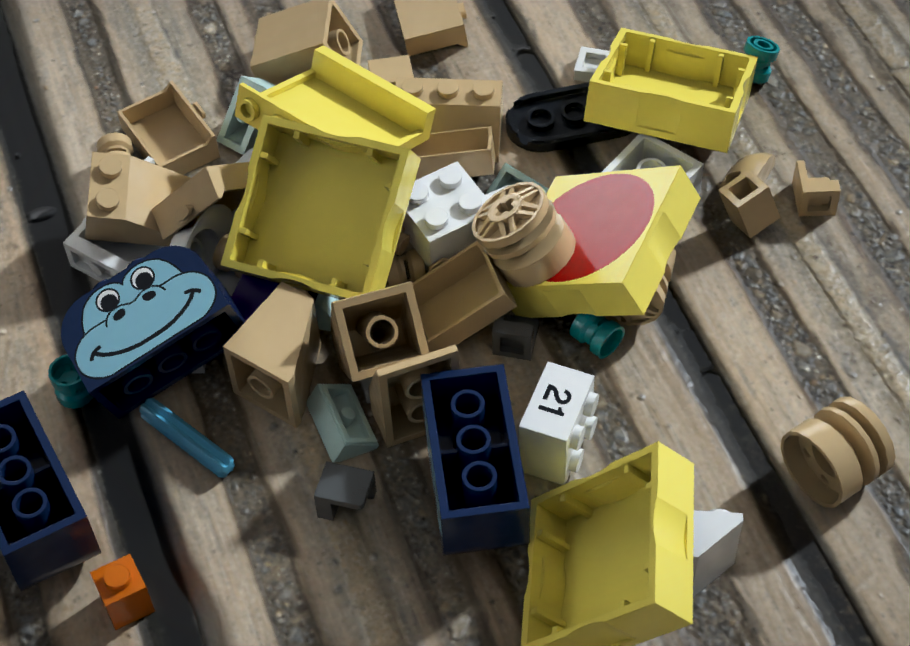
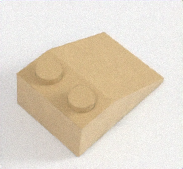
[85,151,191,246]
[368,345,459,448]

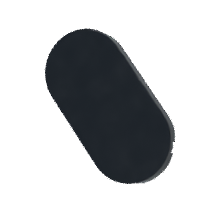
[506,82,632,152]

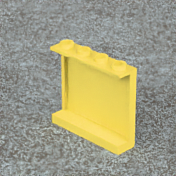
[234,45,436,149]

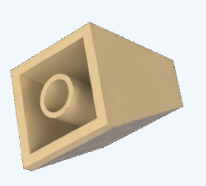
[250,0,363,85]
[331,281,429,382]
[223,282,321,428]

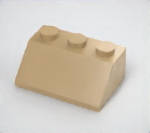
[395,77,503,162]

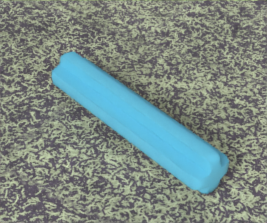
[139,398,235,478]

